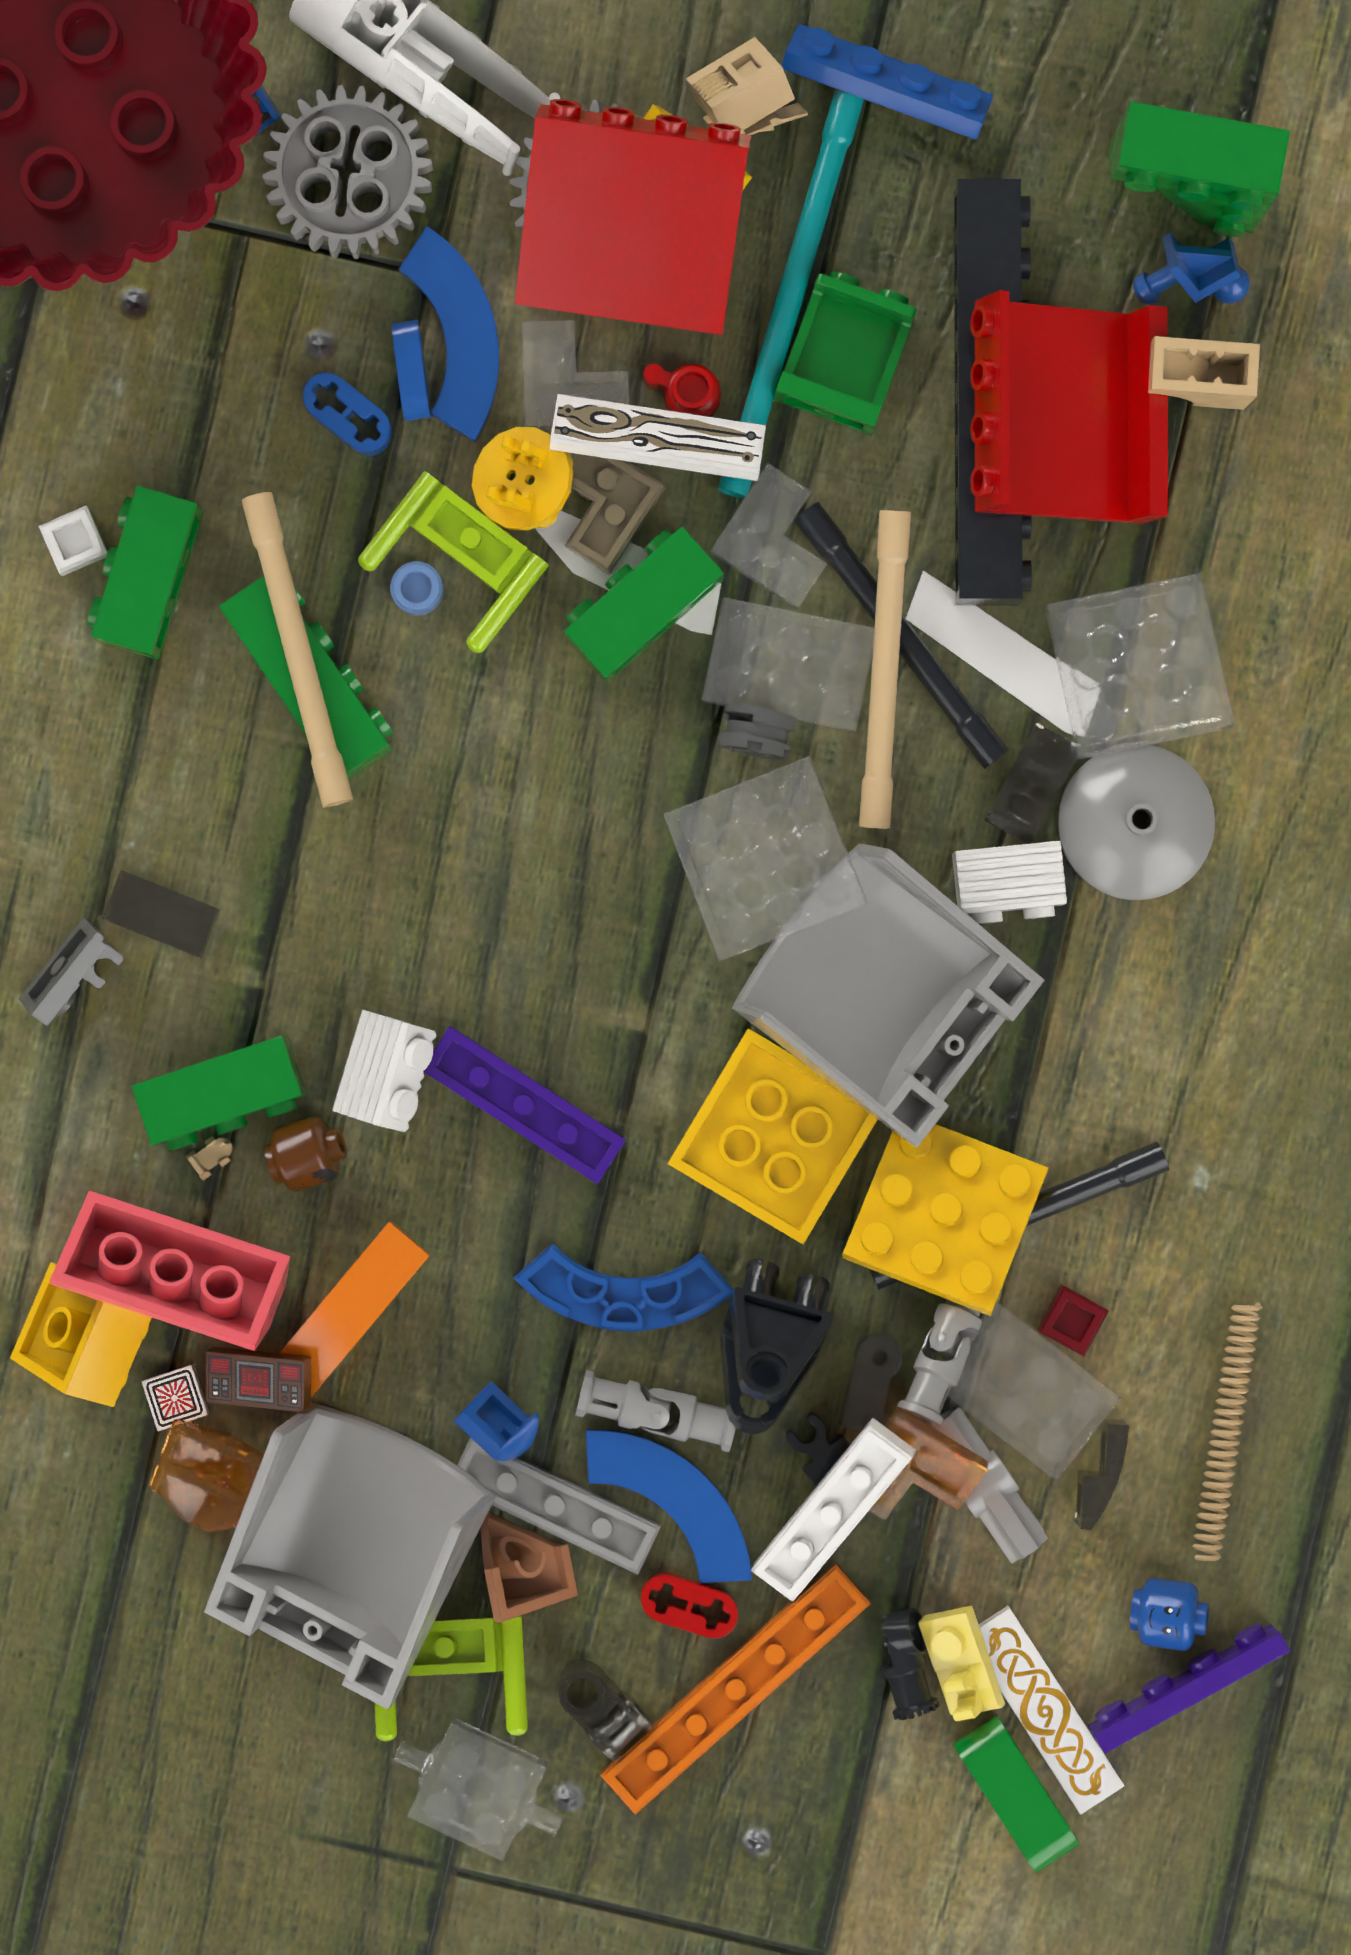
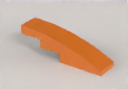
[280,1221,431,1413]

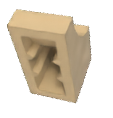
[1148,336,1260,410]

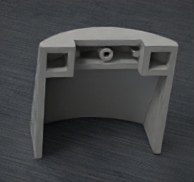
[732,843,1045,1147]
[204,1403,496,1709]

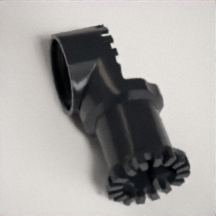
[879,1608,940,1720]

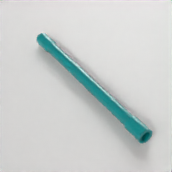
[717,90,864,499]

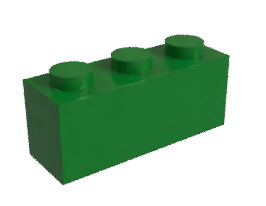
[87,485,204,660]
[564,526,724,683]
[131,1035,307,1152]

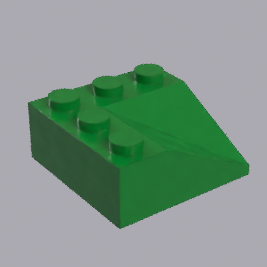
[1108,101,1290,237]

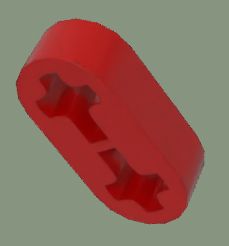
[641,1571,738,1639]

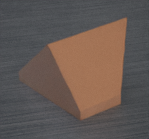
[480,1512,578,1622]

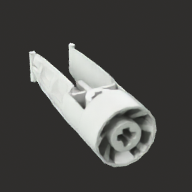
[289,0,560,176]

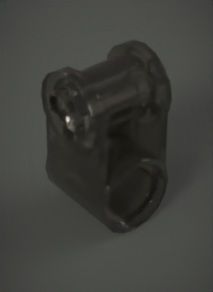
[559,1660,654,1763]

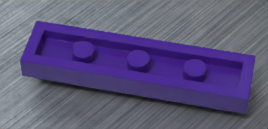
[423,1026,626,1184]
[1088,1624,1290,1754]

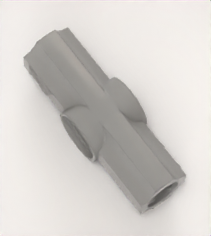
[921,1405,1048,1564]

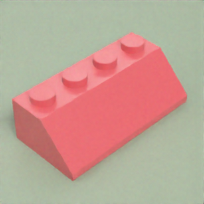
[50,1190,290,1351]

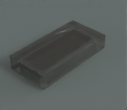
[102,870,221,958]

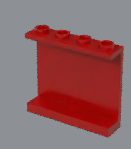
[514,99,751,335]
[970,290,1168,524]

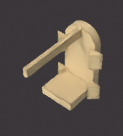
[185,1136,233,1181]

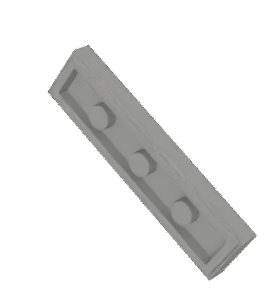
[457,1437,661,1575]

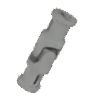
[896,1299,982,1427]
[575,1370,736,1452]

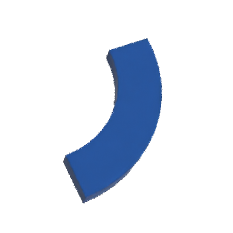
[399,226,499,444]
[514,1242,735,1331]
[586,1429,752,1583]

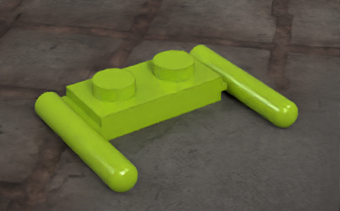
[358,471,549,653]
[374,1616,528,1741]

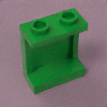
[774,271,917,436]

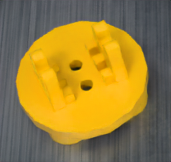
[472,427,573,531]

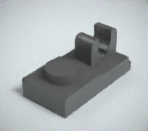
[19,917,123,1026]

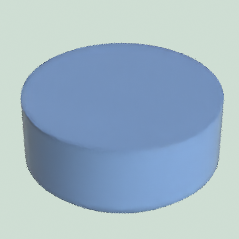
[390,561,444,616]

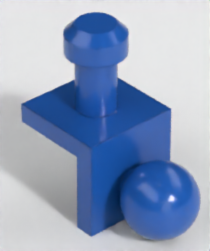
[1133,232,1250,305]

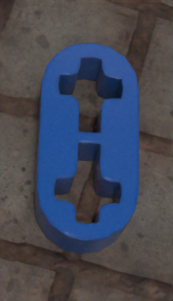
[392,320,431,421]
[303,372,392,456]

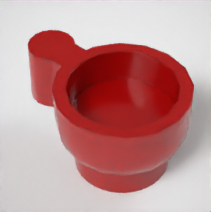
[643,363,722,417]

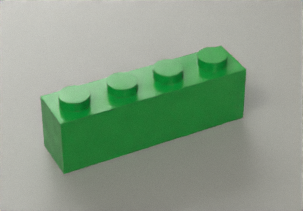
[219,576,394,780]

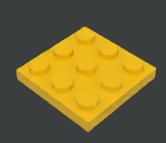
[667,1028,878,1244]
[842,1124,1049,1316]

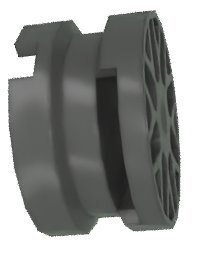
[718,703,797,761]

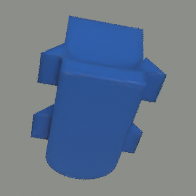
[252,85,281,138]

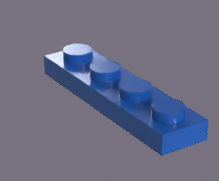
[781,23,994,140]

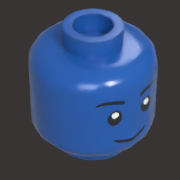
[1130,1578,1209,1651]

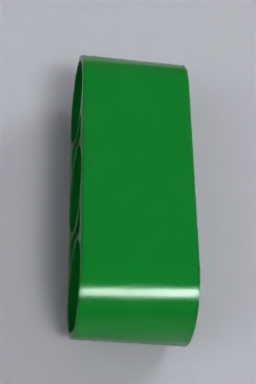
[953,1715,1080,1873]

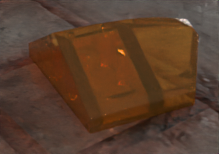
[149,1419,264,1532]

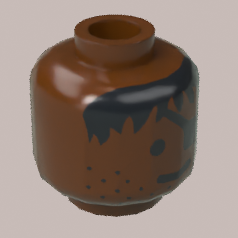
[264,1116,347,1192]

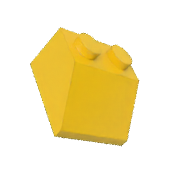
[10,1262,152,1407]

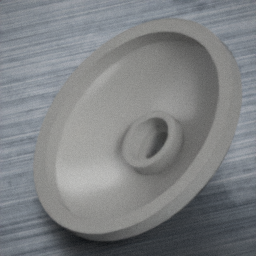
[1057,744,1215,900]

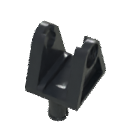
[719,1259,834,1434]

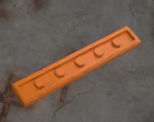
[600,1562,871,1815]

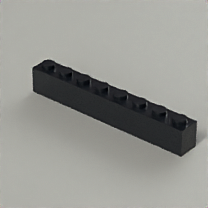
[954,179,1032,606]

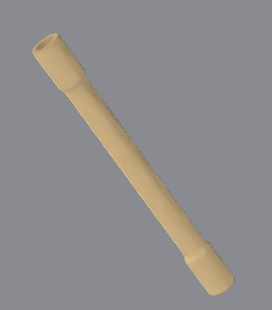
[241,492,353,808]
[859,510,911,829]

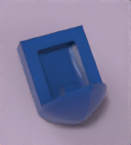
[454,1381,539,1461]

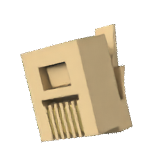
[686,37,808,135]

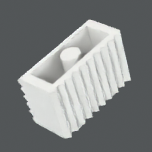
[952,841,1067,924]
[332,1010,436,1132]

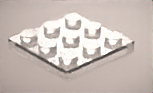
[1045,573,1235,759]
[663,756,868,961]

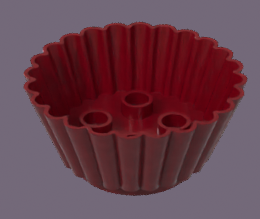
[0,0,267,291]

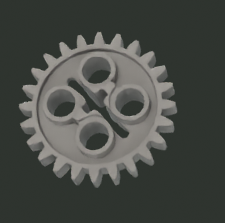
[262,85,433,259]

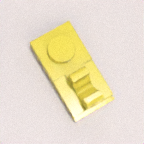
[918,1606,1005,1721]

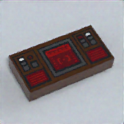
[206,1347,311,1412]

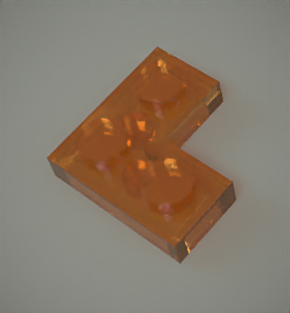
[869,1406,989,1520]

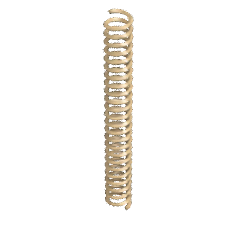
[1192,1302,1263,1561]

